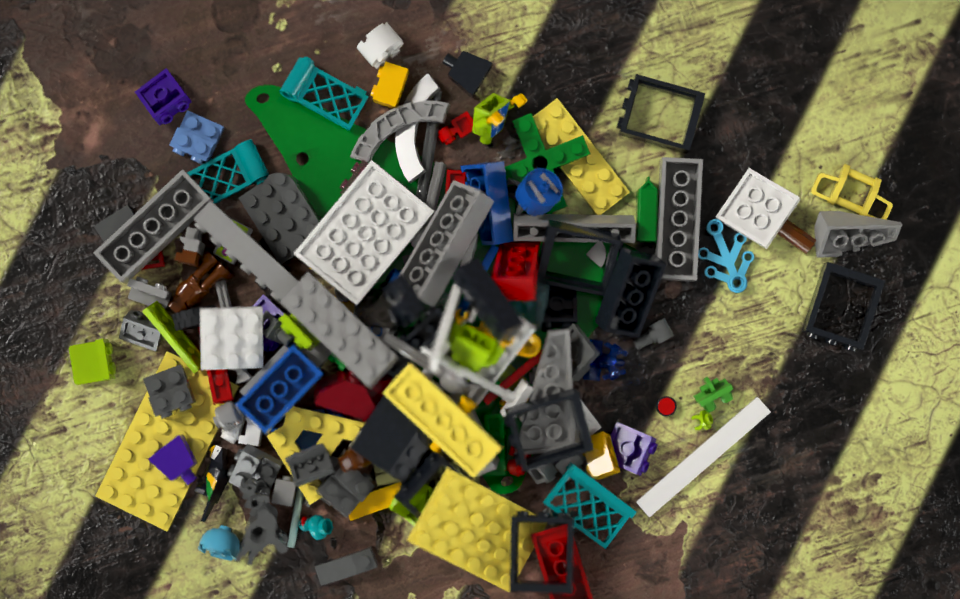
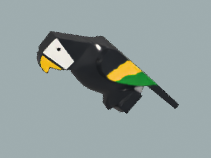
[195,445,230,522]

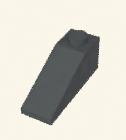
[315,546,378,586]

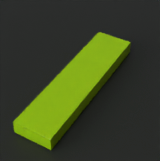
[142,301,201,373]

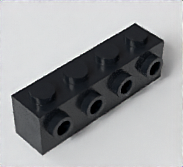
[452,258,524,343]
[388,305,455,378]

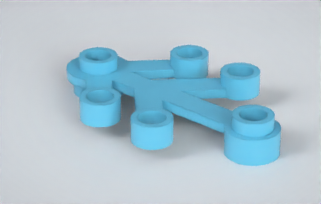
[698,219,754,293]

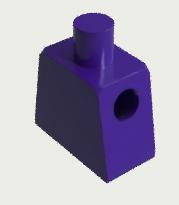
[148,434,198,486]

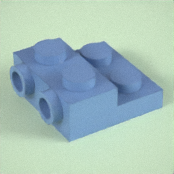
[169,110,225,164]

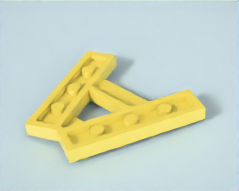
[267,406,365,504]

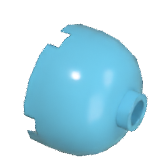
[198,525,240,561]

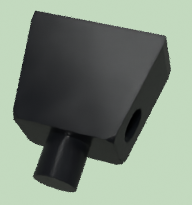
[442,51,493,99]

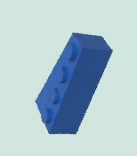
[460,161,514,245]

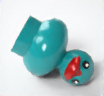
[299,515,333,540]

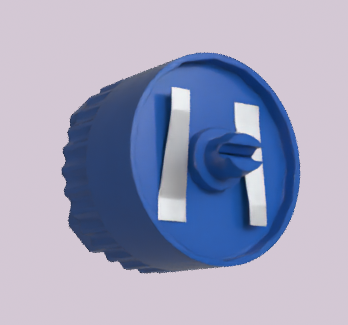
[515,168,563,216]

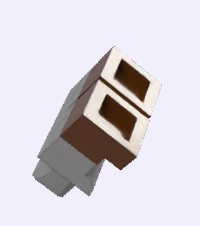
[174,227,206,268]

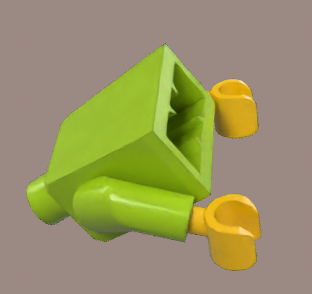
[472,93,528,144]
[448,308,514,371]

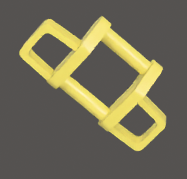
[811,164,893,220]

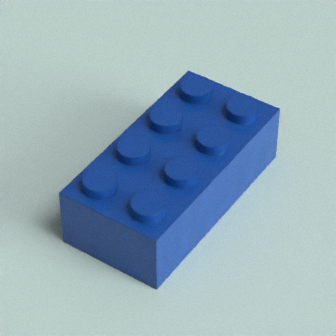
[236,345,325,434]

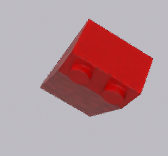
[492,241,540,302]
[530,524,593,599]

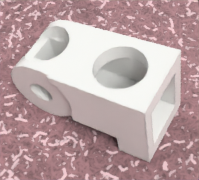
[238,415,263,446]

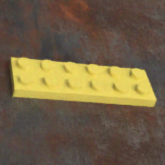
[533,98,630,215]
[383,362,502,478]

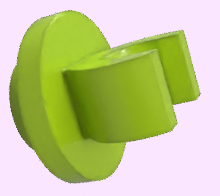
[691,410,713,430]

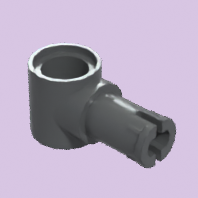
[633,318,674,350]

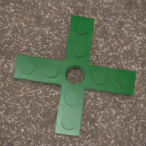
[505,113,591,214]

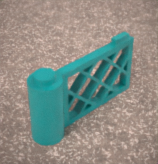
[279,57,369,131]
[187,139,269,204]

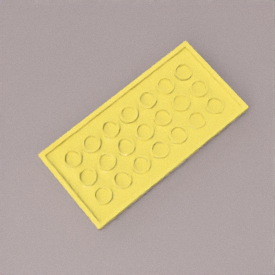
[95,351,240,531]

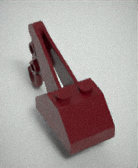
[314,369,399,421]

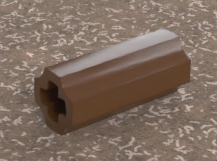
[777,219,816,254]

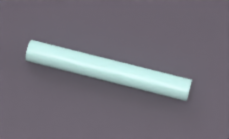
[287,487,304,548]

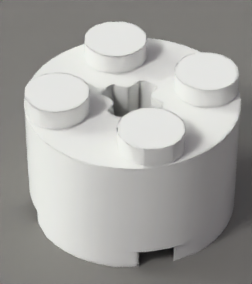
[357,22,404,69]

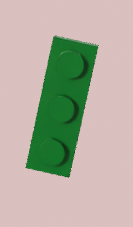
[484,414,507,475]

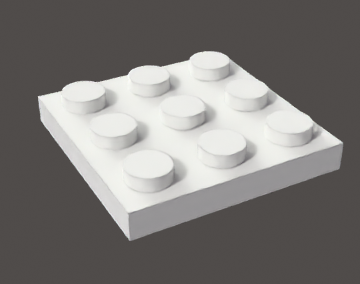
[716,168,800,249]
[200,306,263,370]

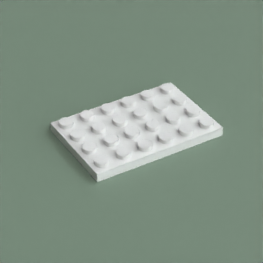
[293,160,434,306]

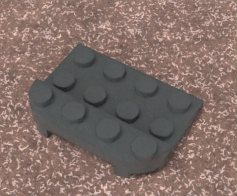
[239,173,322,265]

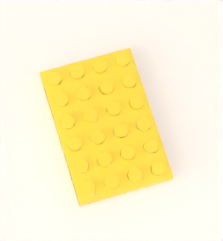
[407,467,547,592]

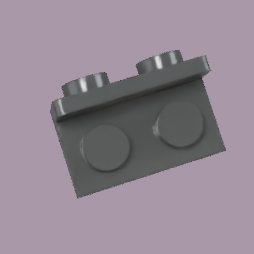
[119,310,162,352]

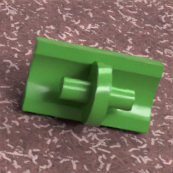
[694,377,733,413]

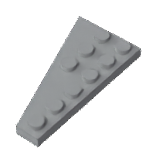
[514,329,575,455]

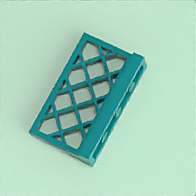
[543,462,637,549]

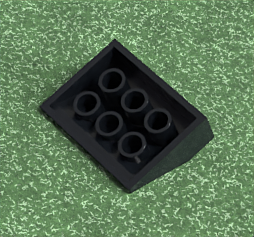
[349,379,433,484]

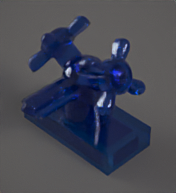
[583,339,627,381]

